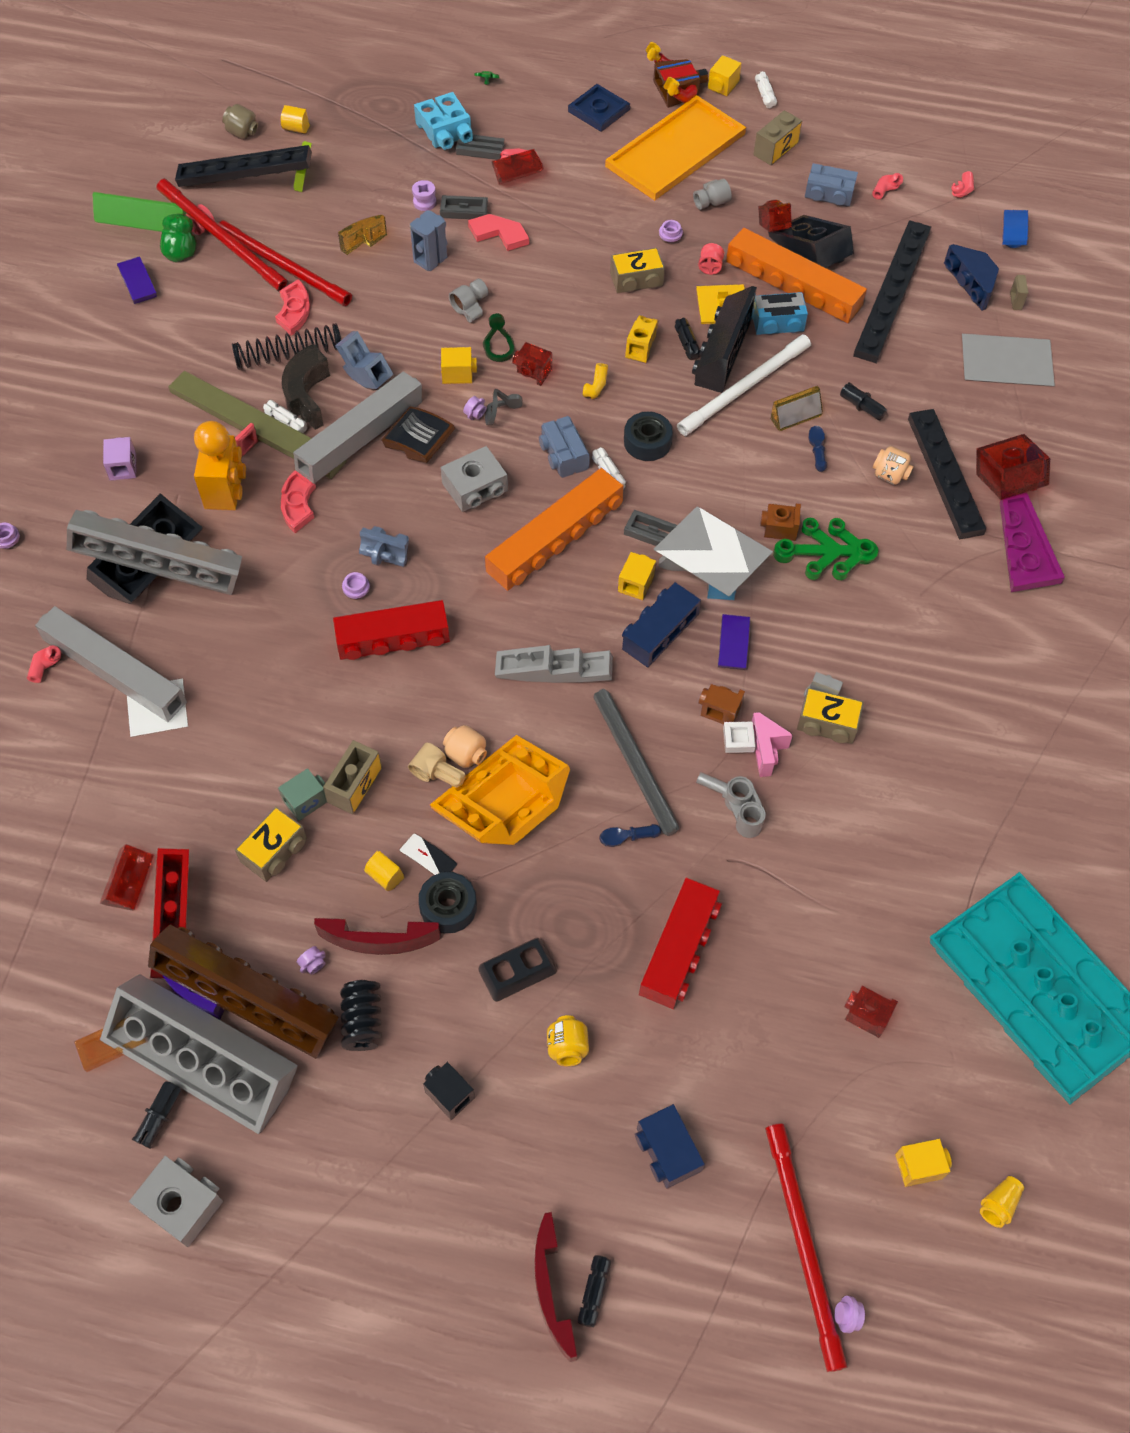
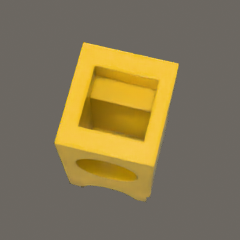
[625,315,659,363]

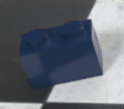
[635,1104,705,1189]

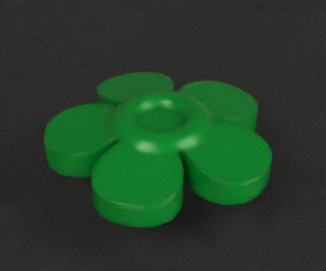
[474,71,500,84]

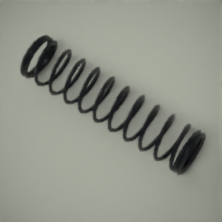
[231,323,341,370]

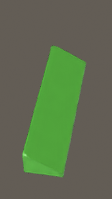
[93,192,186,232]

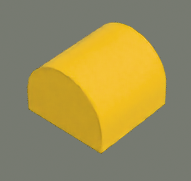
[281,105,310,134]
[364,851,404,891]

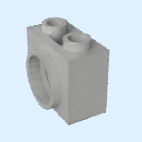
[441,446,508,512]
[129,1156,223,1247]

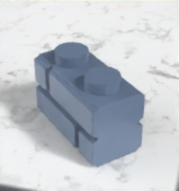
[805,163,858,207]
[410,210,448,271]
[539,416,589,478]

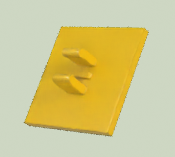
[696,284,744,324]

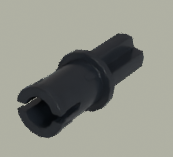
[840,382,887,420]
[132,1081,181,1149]

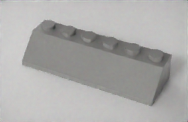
[66,510,242,595]
[100,974,298,1134]

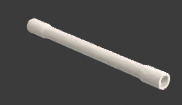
[677,334,811,436]

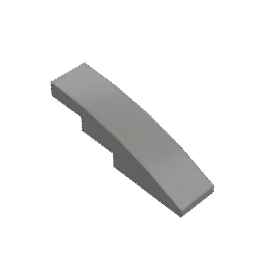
[495,645,613,683]

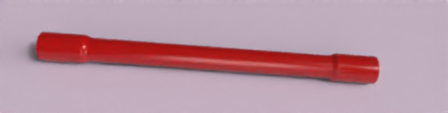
[156,178,288,292]
[219,220,352,306]
[765,1124,848,1372]

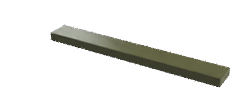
[168,371,347,479]

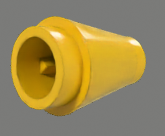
[980,1176,1024,1228]

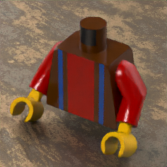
[645,42,709,108]

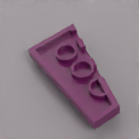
[1000,492,1065,592]

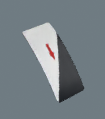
[400,834,457,875]

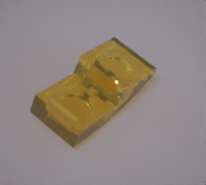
[338,215,387,255]

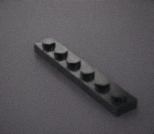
[175,145,312,187]
[908,409,986,540]

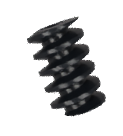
[340,980,382,1051]

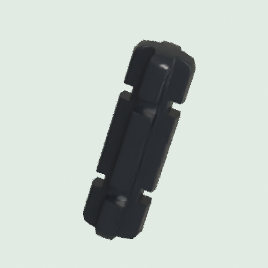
[674,317,700,360]
[578,1255,611,1327]

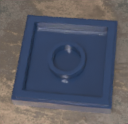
[568,84,630,132]

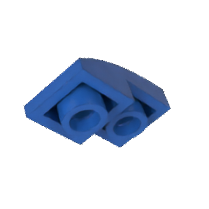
[1002,210,1028,248]

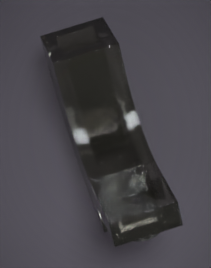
[281,344,330,430]

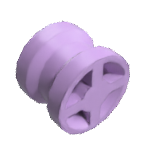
[412,180,436,211]

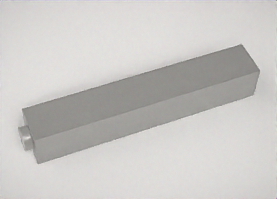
[293,371,422,484]
[35,606,187,723]

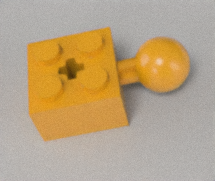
[194,421,246,510]

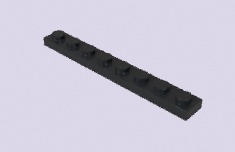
[853,220,931,364]

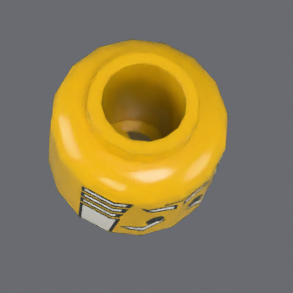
[547,1015,589,1067]

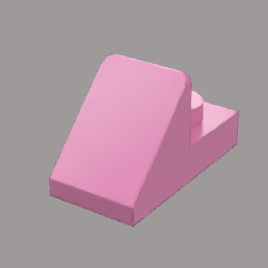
[752,712,792,777]

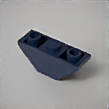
[944,244,999,311]

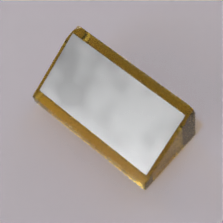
[770,386,823,431]

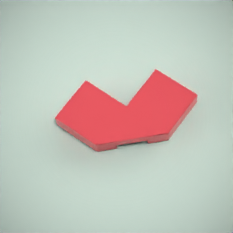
[468,214,529,251]

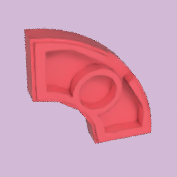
[275,279,310,336]
[281,470,316,533]

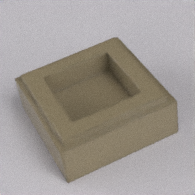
[1010,275,1028,310]

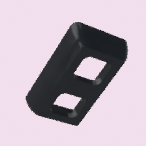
[478,938,557,1002]

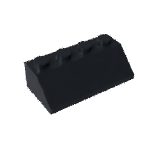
[692,286,757,393]
[86,493,203,604]

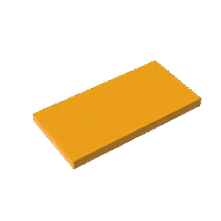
[605,95,746,201]

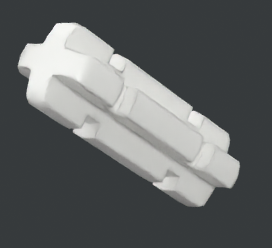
[755,71,777,109]
[263,400,308,433]
[592,447,626,489]

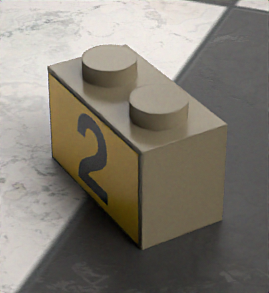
[753,110,802,165]
[610,248,665,293]
[797,688,864,744]
[323,740,382,815]
[235,807,307,882]

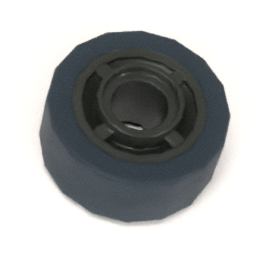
[624,411,673,461]
[419,872,477,934]

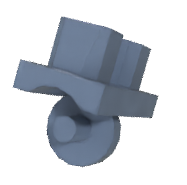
[359,526,409,567]

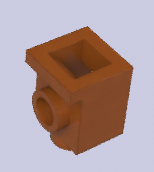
[760,503,801,541]
[698,684,745,725]

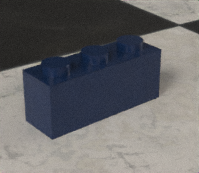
[622,582,701,668]

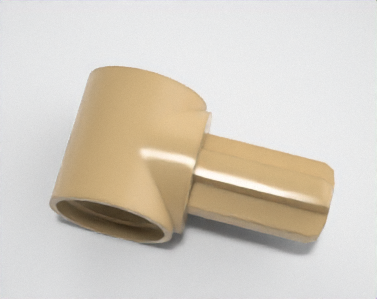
[408,743,466,787]

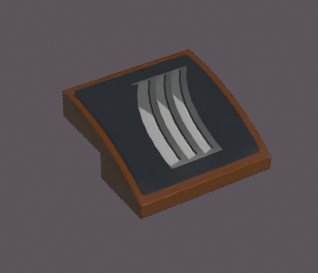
[381,406,456,463]

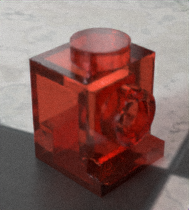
[758,200,792,232]
[512,342,552,386]
[844,986,898,1038]

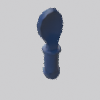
[808,426,827,472]
[599,824,662,847]

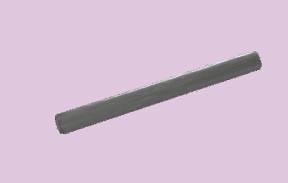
[593,689,679,836]

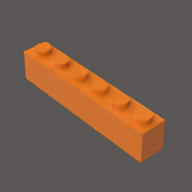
[726,227,867,323]
[485,467,623,591]

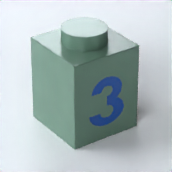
[278,768,327,821]

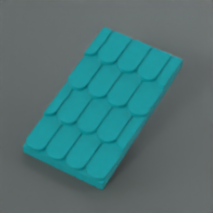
[930,872,1130,1105]

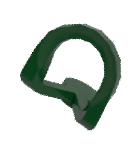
[483,313,515,362]

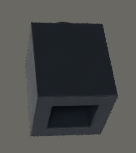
[423,1061,475,1120]

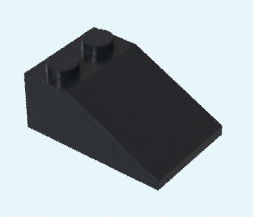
[768,215,854,269]

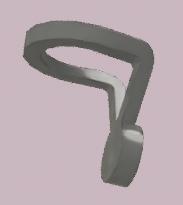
[485,389,523,425]

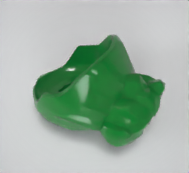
[160,214,196,262]

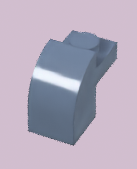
[335,331,393,389]

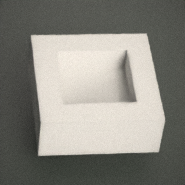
[723,722,755,753]

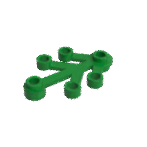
[773,518,878,580]

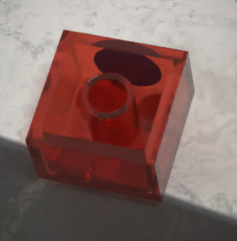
[976,434,1051,500]

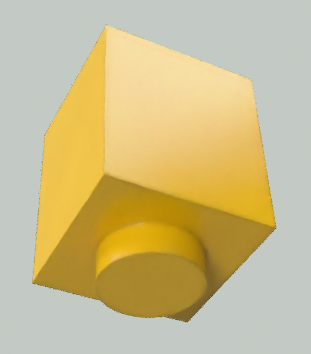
[708,55,742,96]
[441,347,477,384]
[618,552,656,601]
[895,1139,952,1187]

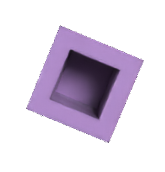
[103,437,136,480]

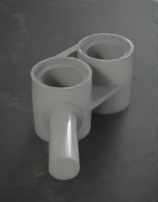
[696,772,766,838]

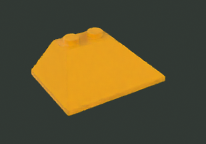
[430,735,570,845]

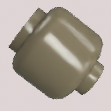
[222,104,258,139]

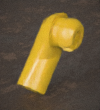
[582,363,608,399]

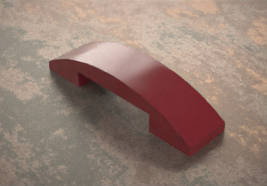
[314,918,441,955]
[535,1212,577,1362]

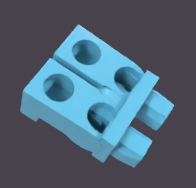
[414,92,473,150]

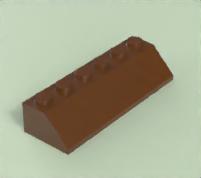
[148,925,339,1059]

